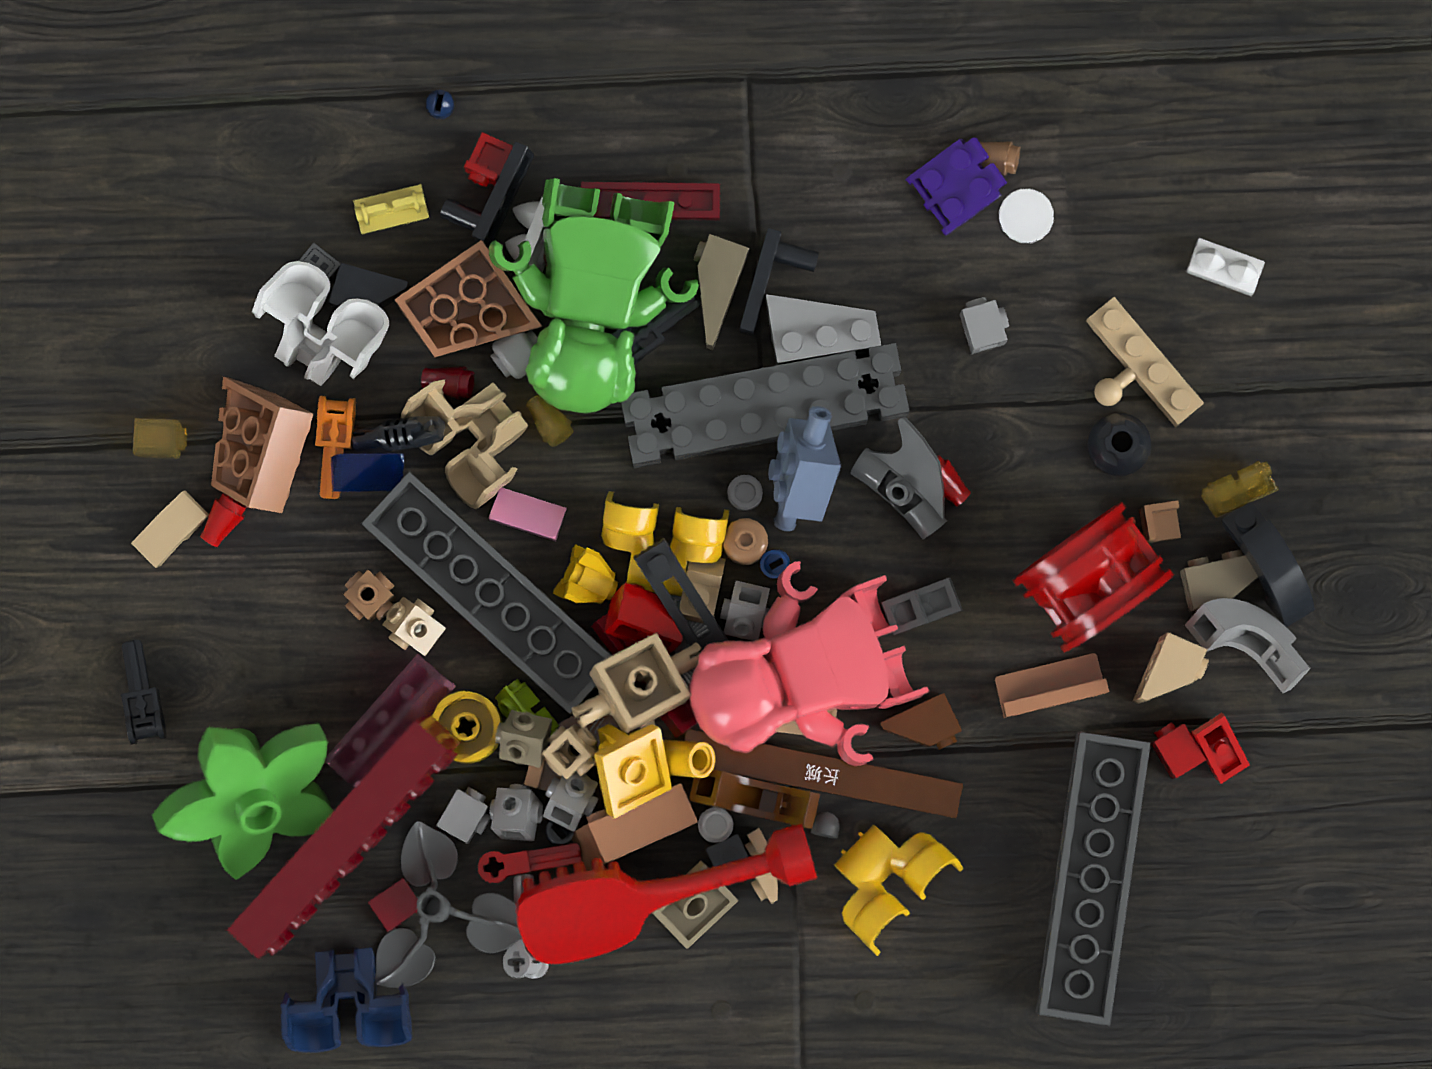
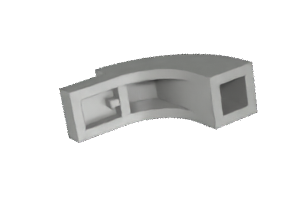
[1185,598,1310,693]

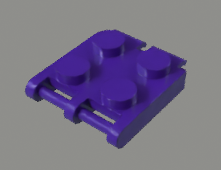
[906,137,1007,236]

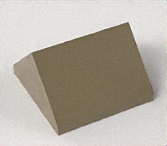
[653,861,738,949]

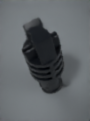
[351,416,445,452]

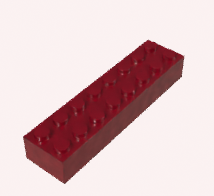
[227,714,461,959]

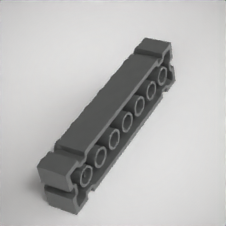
[621,343,909,468]

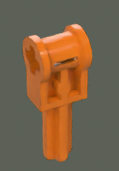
[315,396,356,499]

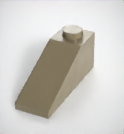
[694,234,749,350]

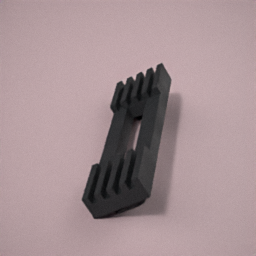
[634,538,729,656]

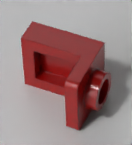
[464,132,513,187]

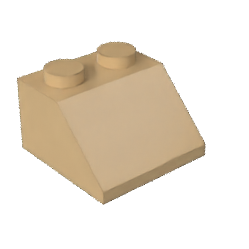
[1132,633,1209,704]

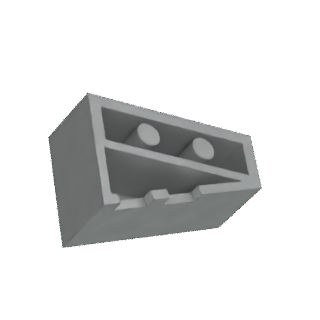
[765,294,881,366]

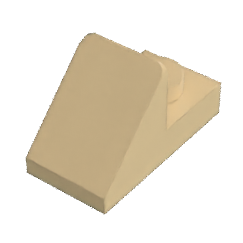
[679,558,726,623]

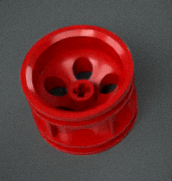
[1012,502,1174,652]

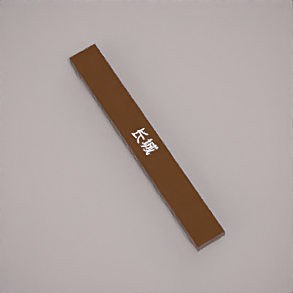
[685,729,963,818]

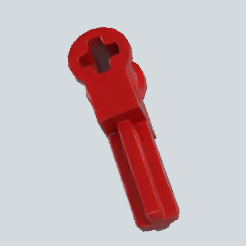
[478,843,582,883]

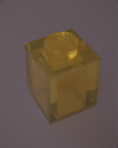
[133,418,187,459]

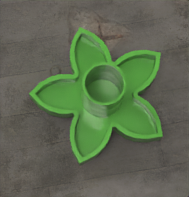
[152,724,333,880]

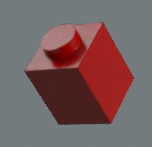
[1150,722,1206,779]

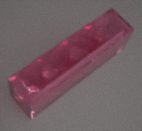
[325,654,456,787]

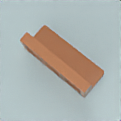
[995,653,1109,718]

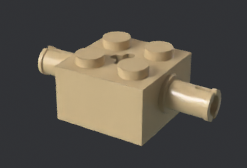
[572,633,702,734]

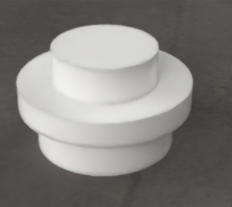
[698,807,733,843]

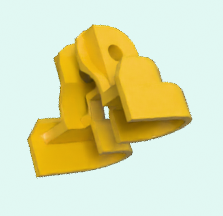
[601,491,730,596]
[834,825,964,956]

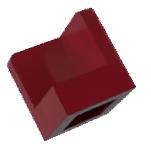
[368,878,418,932]

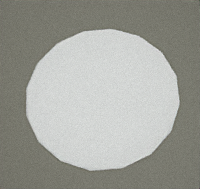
[999,189,1054,243]

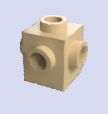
[382,597,446,656]
[542,724,599,779]

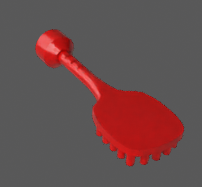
[516,823,817,964]

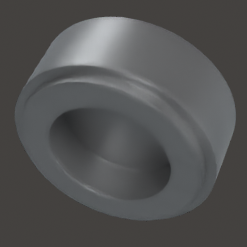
[728,475,763,511]

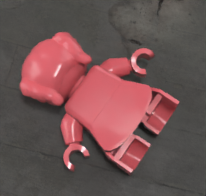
[689,562,929,766]

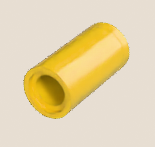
[662,739,715,778]

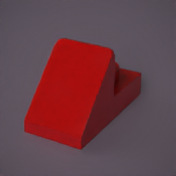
[1191,713,1250,784]

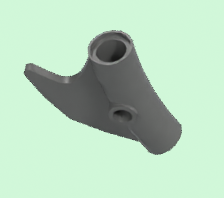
[851,417,948,540]

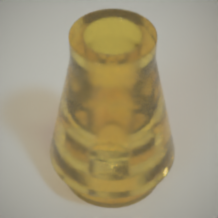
[526,395,574,447]

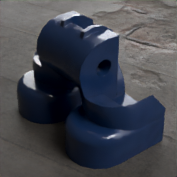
[281,947,412,1053]

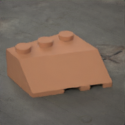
[211,377,313,513]

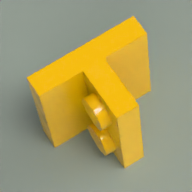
[594,724,672,819]

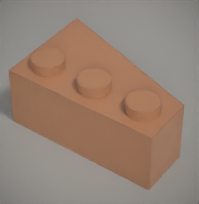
[572,783,698,871]

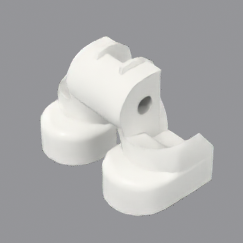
[252,261,389,386]

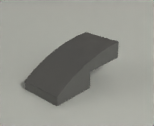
[881,578,963,635]

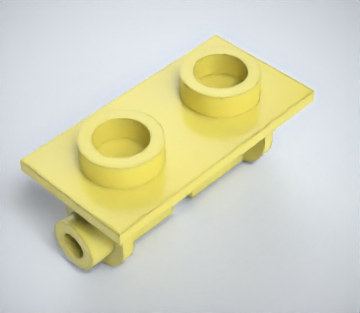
[354,184,429,234]

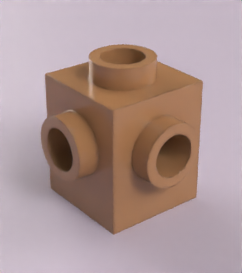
[343,570,396,622]

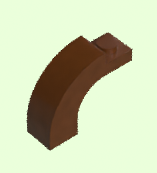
[689,769,820,829]

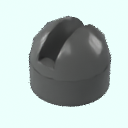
[810,812,840,839]

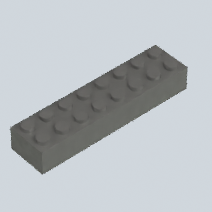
[362,472,612,716]
[1035,732,1150,1025]

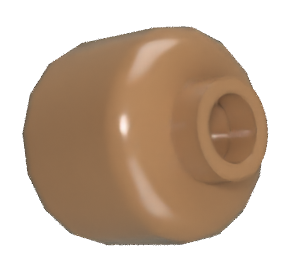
[723,518,768,565]

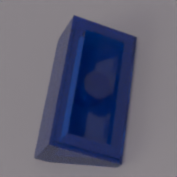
[331,453,405,492]

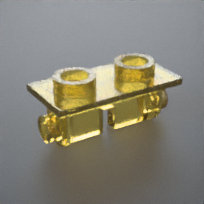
[1201,461,1279,518]

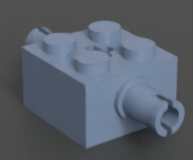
[768,406,841,531]

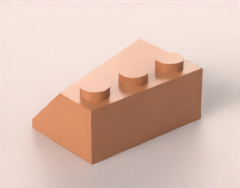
[395,240,542,357]

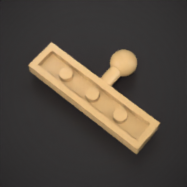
[1086,297,1204,427]

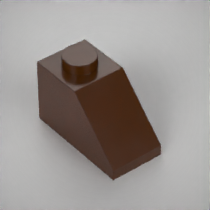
[879,693,962,750]

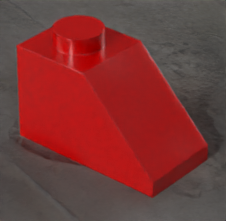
[604,582,683,655]

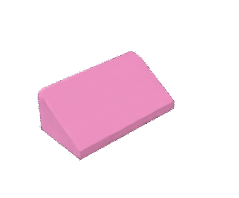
[489,488,567,542]

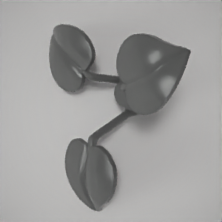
[375,821,521,988]

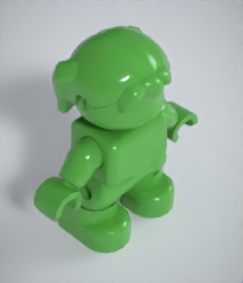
[489,178,699,413]

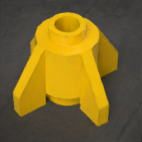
[553,544,618,604]

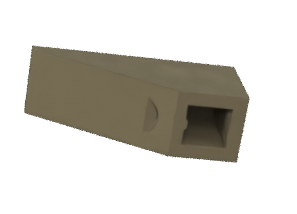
[1180,550,1258,612]

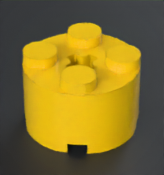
[432,691,502,763]

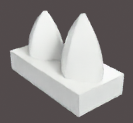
[505,197,547,272]
[1186,238,1265,296]

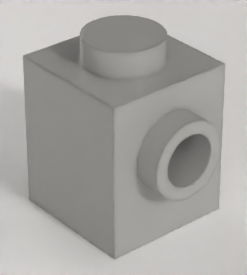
[960,297,1009,354]
[436,787,490,844]

